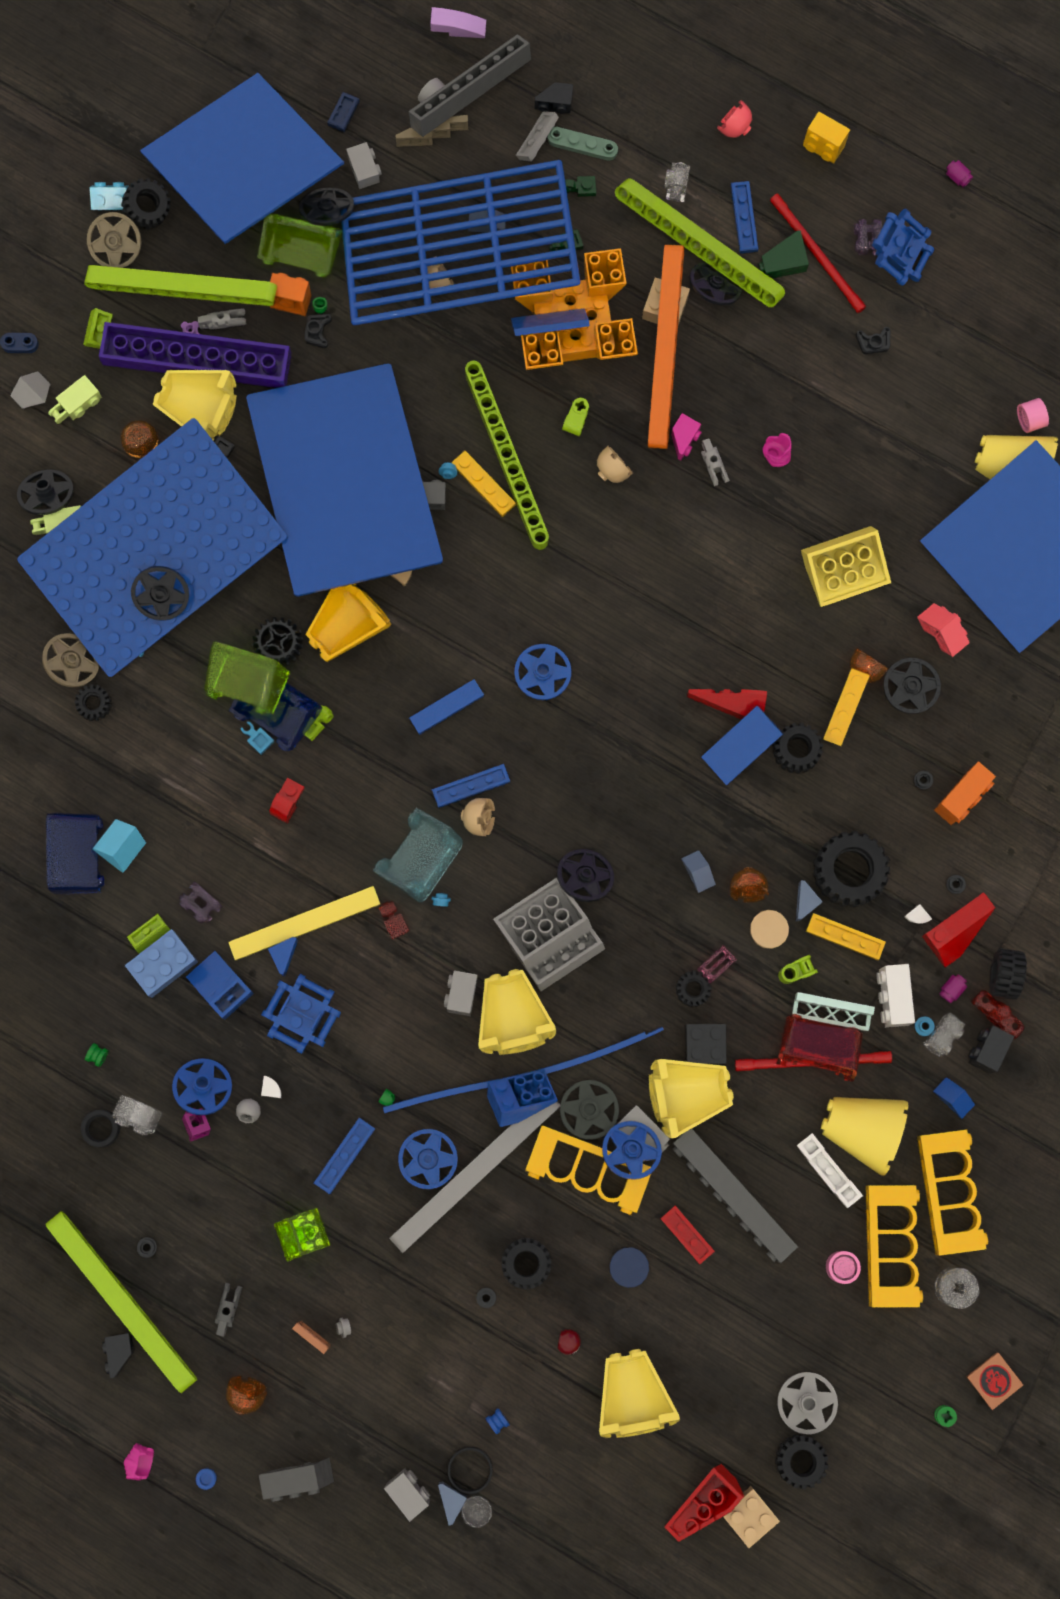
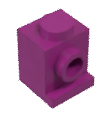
[182,1108,211,1142]

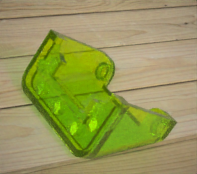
[257,213,342,278]
[204,641,290,715]

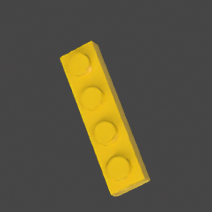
[451,451,516,517]
[823,668,870,746]
[806,913,886,960]

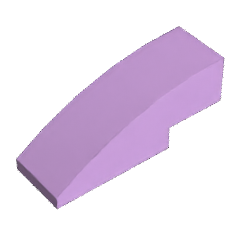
[431,7,486,38]

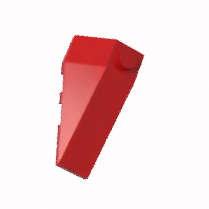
[687,689,767,720]
[922,892,995,968]
[665,1464,745,1542]

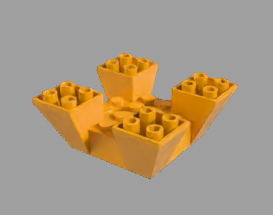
[511,248,638,370]

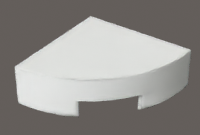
[904,904,932,924]
[261,1076,281,1098]

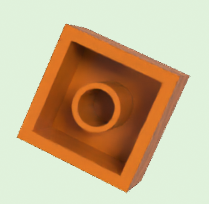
[270,273,312,316]

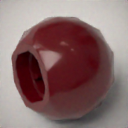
[557,1329,581,1355]

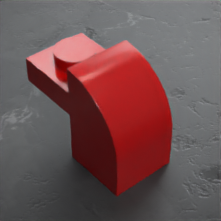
[269,778,305,824]

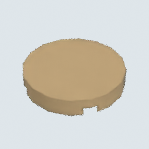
[750,910,789,949]

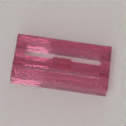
[697,945,737,984]

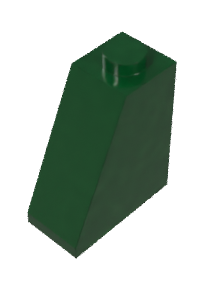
[758,231,809,278]

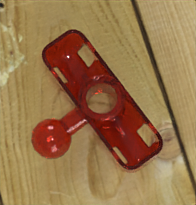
[971,990,1025,1040]

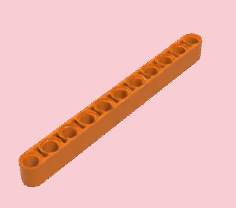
[648,245,684,449]

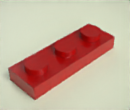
[660,1206,715,1264]

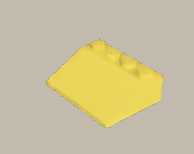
[801,526,891,607]

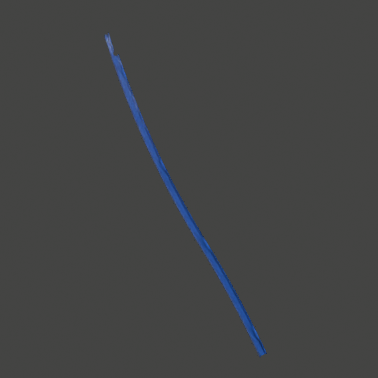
[383,1027,664,1113]

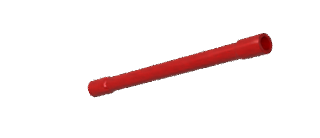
[770,193,866,313]
[735,1051,892,1071]

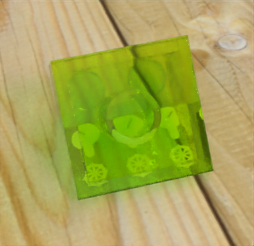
[274,1208,330,1262]

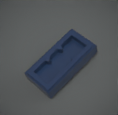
[327,92,360,132]

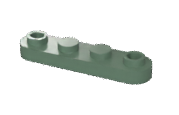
[547,127,618,161]

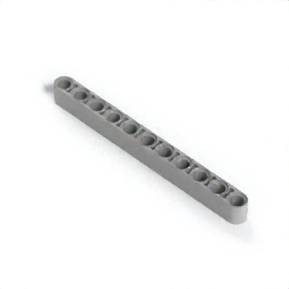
[389,1101,561,1253]

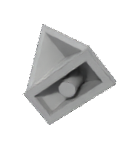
[10,371,51,410]

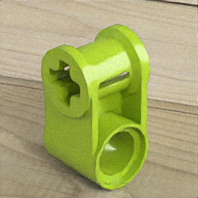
[562,398,589,436]
[778,955,818,984]

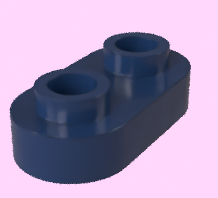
[0,333,39,353]

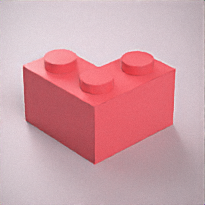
[917,603,969,657]

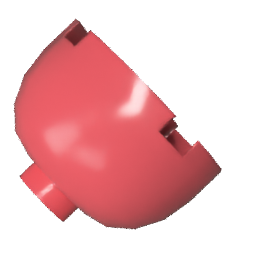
[717,100,752,138]

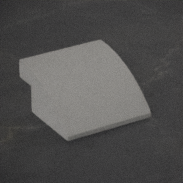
[493,878,605,991]

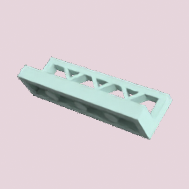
[791,992,875,1031]

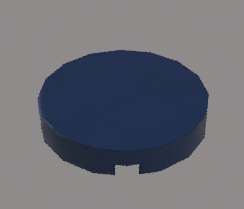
[610,1247,649,1288]

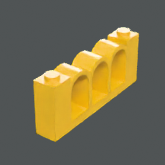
[525,1125,651,1215]
[917,1130,988,1256]
[866,1185,923,1307]

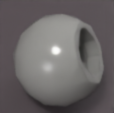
[236,1098,261,1123]

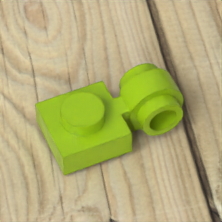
[297,705,334,741]

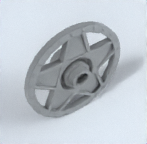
[777,1372,838,1434]

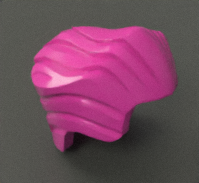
[763,433,791,467]
[124,1443,154,1480]

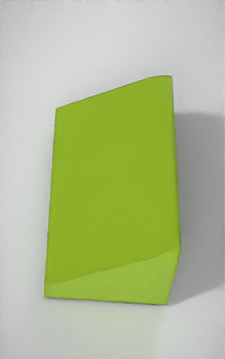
[83,308,113,349]
[127,914,170,954]

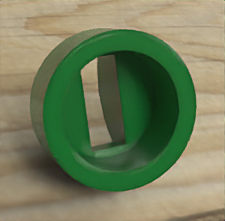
[313,297,327,314]
[378,1088,395,1106]

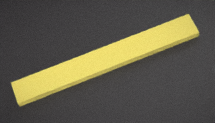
[228,886,381,961]

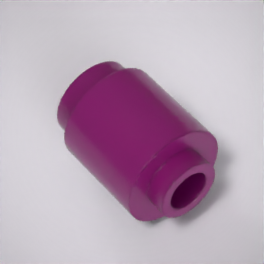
[946,160,973,188]
[939,974,967,1004]

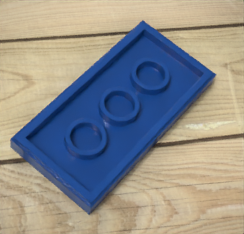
[511,308,590,336]
[702,706,783,785]

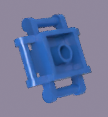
[872,209,935,286]
[261,974,341,1054]

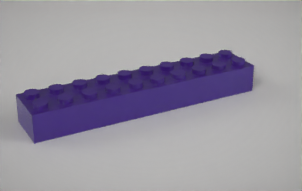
[99,322,291,388]

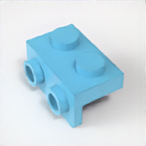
[90,182,129,210]

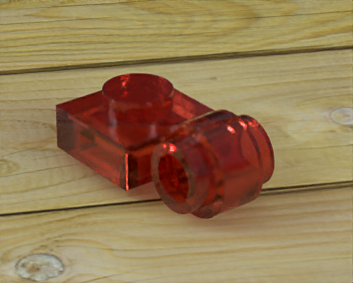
[379,901,409,940]

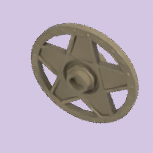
[87,212,142,268]
[42,633,99,687]

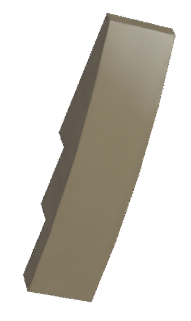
[396,115,468,147]

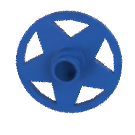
[514,644,571,700]
[172,1059,232,1115]
[602,1121,662,1180]
[398,1129,458,1189]

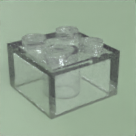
[111,1095,163,1136]

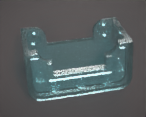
[373,808,463,902]

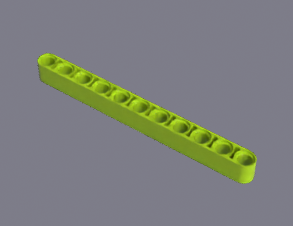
[615,178,785,307]
[84,265,277,306]
[465,361,549,550]
[45,1211,197,1394]

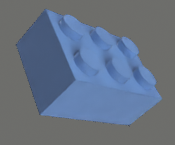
[125,929,198,998]

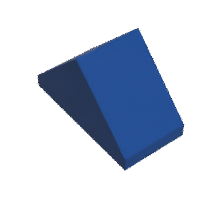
[268,937,298,976]
[933,1077,975,1119]

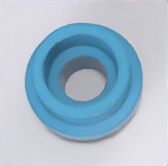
[439,463,458,479]
[431,893,451,906]
[915,1017,935,1036]

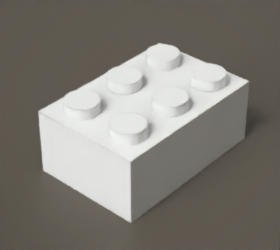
[877,964,915,1028]

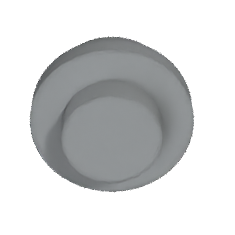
[336,1318,351,1338]

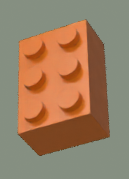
[934,761,996,825]

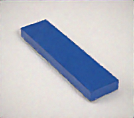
[731,181,758,254]
[409,679,484,735]
[432,764,510,808]
[314,1118,375,1194]

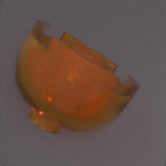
[121,420,159,459]
[850,648,888,683]
[730,867,769,903]
[226,1376,267,1415]

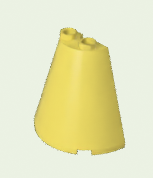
[153,370,237,441]
[974,435,1058,479]
[478,969,556,1055]
[649,1059,734,1138]
[821,1097,908,1176]
[599,1349,680,1438]

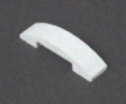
[797,1133,863,1208]

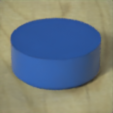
[196,1468,217,1490]

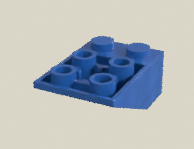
[186,951,254,1020]
[487,1070,558,1127]

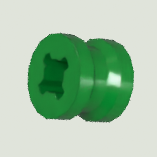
[85,1043,109,1067]
[934,1405,957,1427]

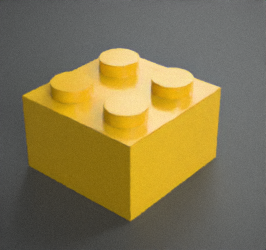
[803,112,850,163]

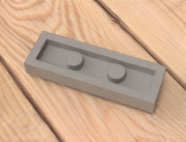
[516,112,559,161]

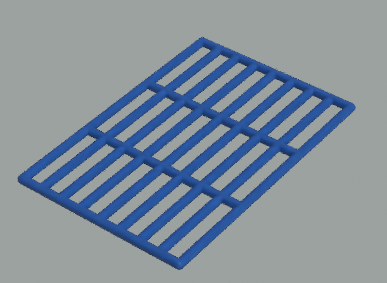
[340,160,580,325]

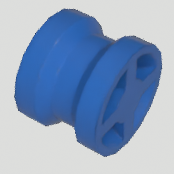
[486,1408,510,1434]

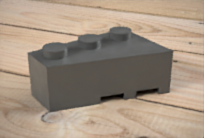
[259,1457,334,1502]

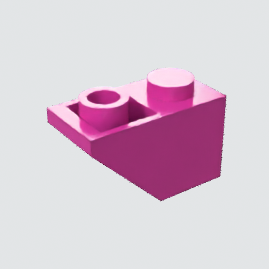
[671,413,702,460]

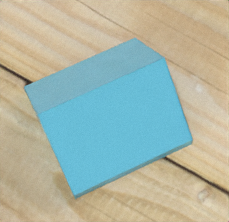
[92,819,146,873]

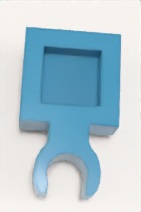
[241,722,275,755]

